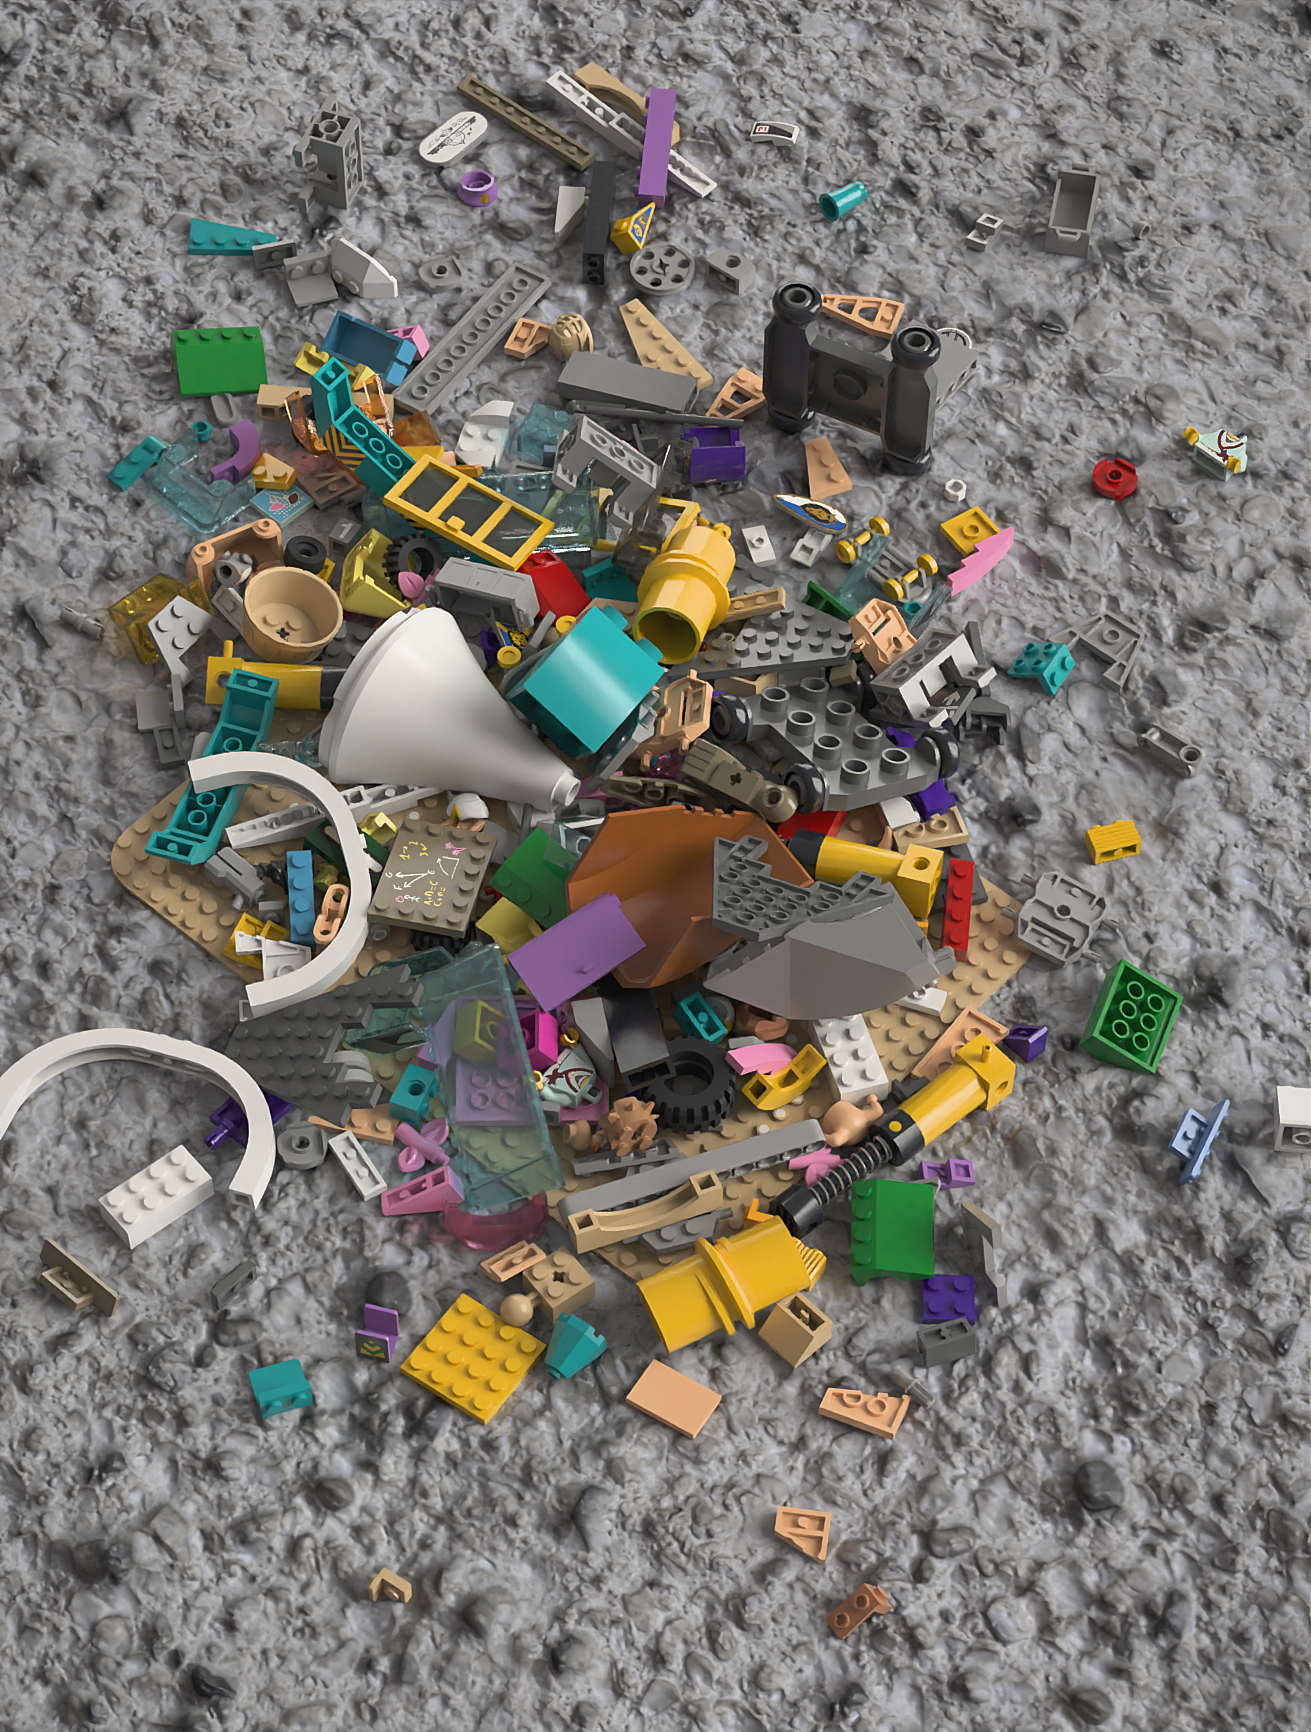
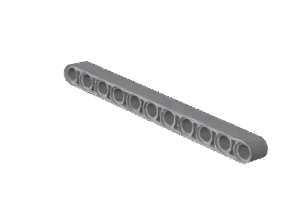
[556,1119,827,1229]

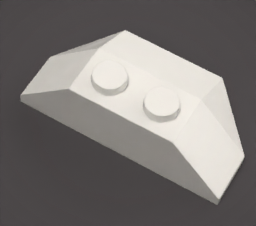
[331,238,398,299]

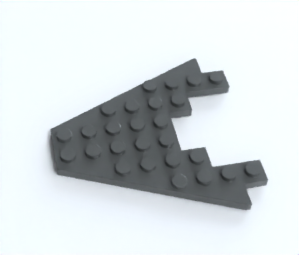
[657,571,856,684]
[711,834,894,942]
[224,964,424,1128]

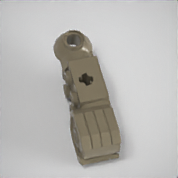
[678,738,798,823]

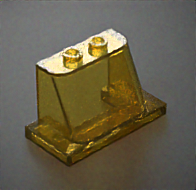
[107,572,216,665]

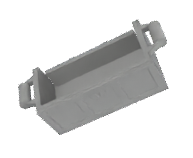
[1044,161,1101,258]
[425,557,540,632]

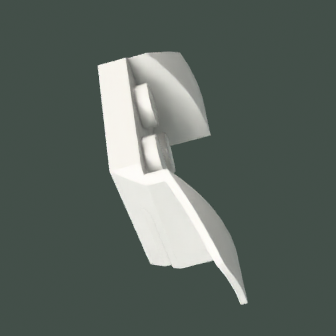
[454,400,514,469]

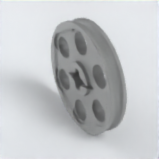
[630,243,695,296]

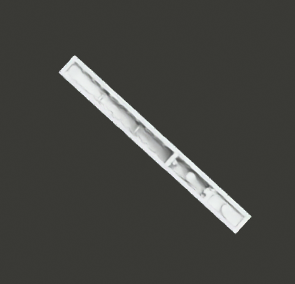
[545,70,717,198]
[225,784,447,849]

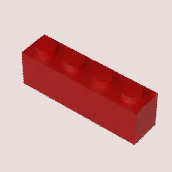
[940,858,975,962]

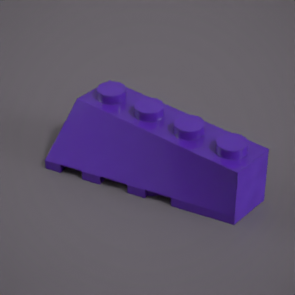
[886,727,955,822]

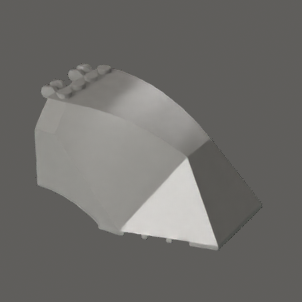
[702,881,957,1020]

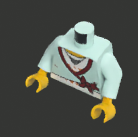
[1182,427,1247,482]
[525,1028,603,1109]

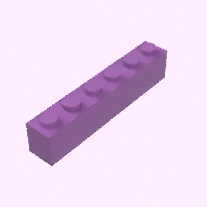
[634,88,676,208]

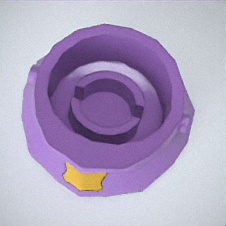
[457,170,498,207]

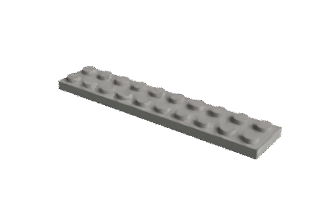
[390,262,551,419]

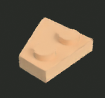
[504,317,552,359]
[774,1506,832,1565]

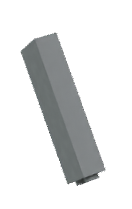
[556,350,699,426]

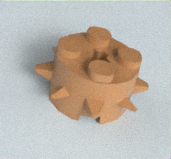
[595,1097,659,1157]

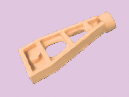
[821,294,905,340]
[697,367,767,427]

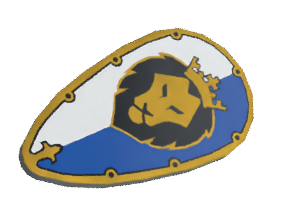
[772,493,848,534]

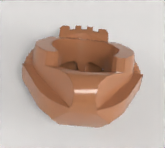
[735,1002,790,1043]

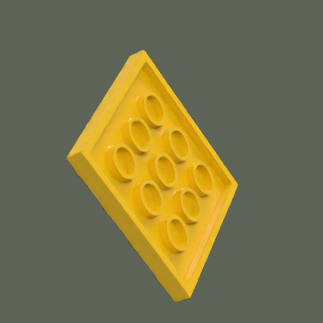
[400,1293,547,1425]

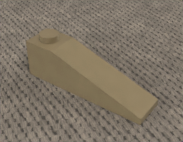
[600,775,708,809]

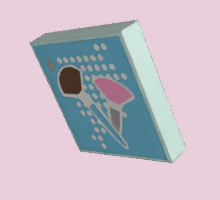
[249,484,314,529]

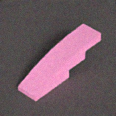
[946,526,1014,597]
[725,1043,798,1076]

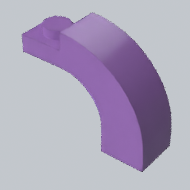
[210,418,261,490]

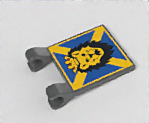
[484,606,541,655]

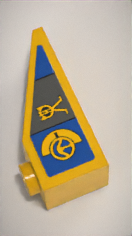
[610,202,655,255]

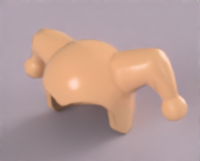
[822,1094,884,1147]

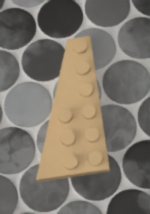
[619,298,713,391]

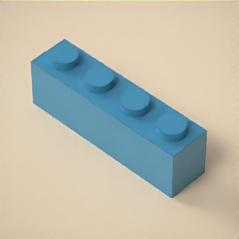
[287,850,316,952]

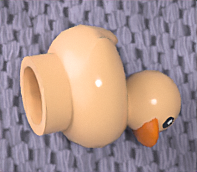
[563,1119,603,1152]

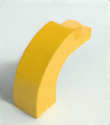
[741,1044,827,1110]

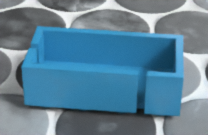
[319,310,418,387]

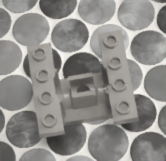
[292,94,364,215]
[551,415,658,532]
[869,628,997,729]

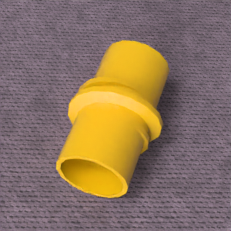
[632,526,736,664]
[635,1215,811,1354]

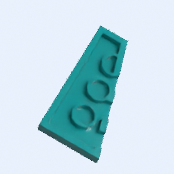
[188,218,277,256]

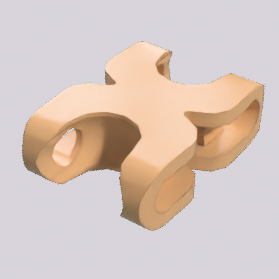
[313,884,350,957]

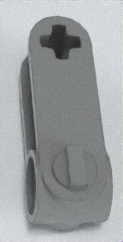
[1137,722,1206,778]

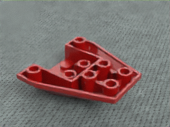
[515,549,592,627]

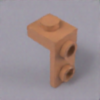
[826,1583,892,1640]

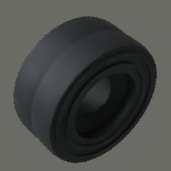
[283,535,327,575]

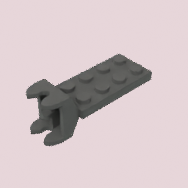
[953,621,1011,745]

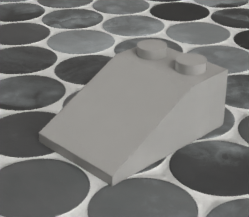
[567,997,615,1088]

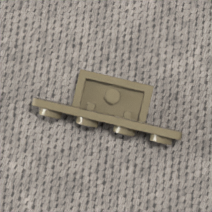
[39,1238,120,1317]

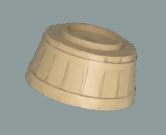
[242,566,343,665]

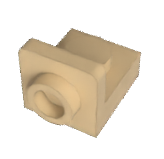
[368,1567,412,1604]

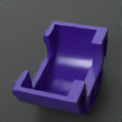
[680,426,746,484]

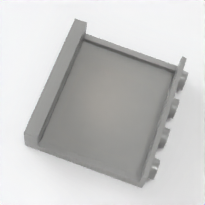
[878,319,979,414]

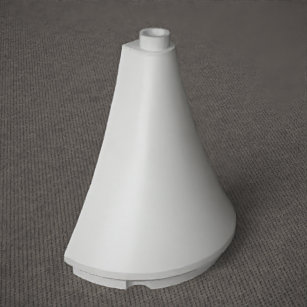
[318,607,581,813]

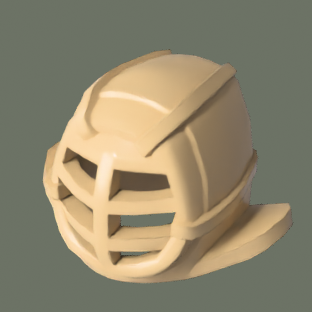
[548,313,593,362]

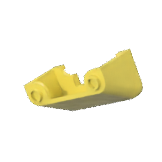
[339,528,416,619]

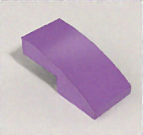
[918,1158,976,1189]

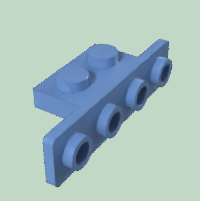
[1167,1099,1230,1185]

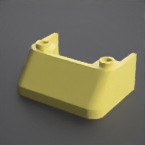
[476,897,547,1001]

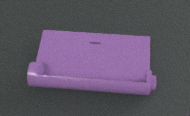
[506,891,647,1013]

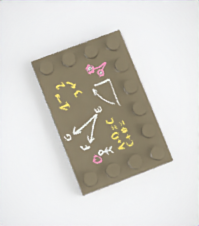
[367,818,498,939]

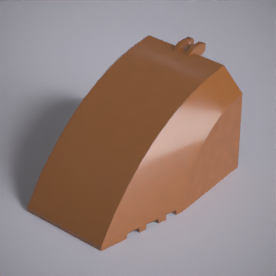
[565,805,815,988]

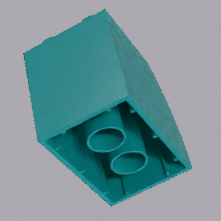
[505,604,665,762]

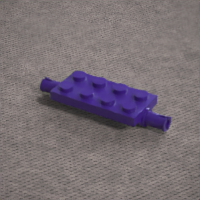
[204,1089,295,1151]

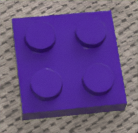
[922,1274,975,1325]

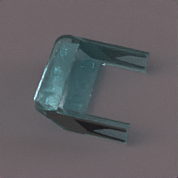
[833,533,953,640]
[343,946,460,1055]

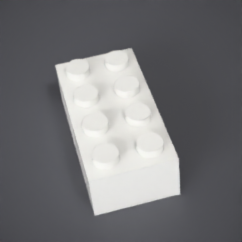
[808,1013,889,1107]
[98,1144,214,1249]

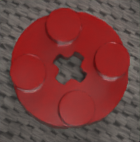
[1092,458,1137,501]

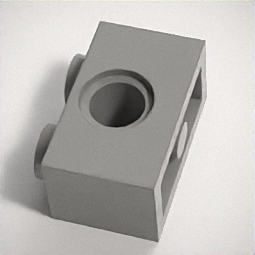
[705,246,756,295]

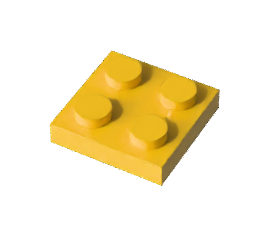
[940,506,1001,558]

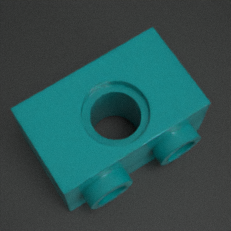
[672,991,727,1045]
[389,1063,440,1125]

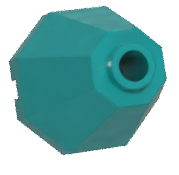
[544,1312,608,1380]

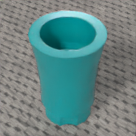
[819,181,868,222]

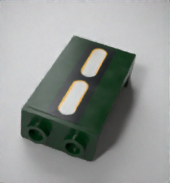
[302,818,391,897]

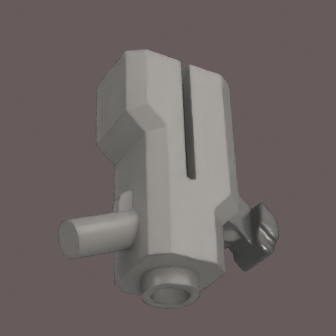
[204,846,270,913]

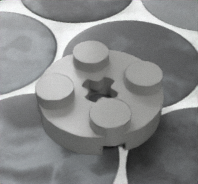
[419,254,463,294]
[277,1121,328,1170]

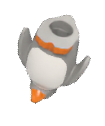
[214,551,254,588]

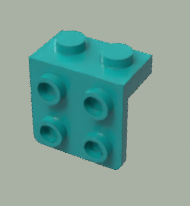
[581,554,639,603]
[1007,642,1076,695]
[249,1359,313,1418]

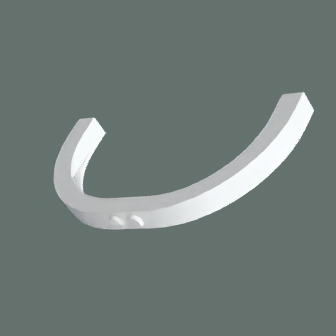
[188,751,373,1018]
[0,1028,276,1210]

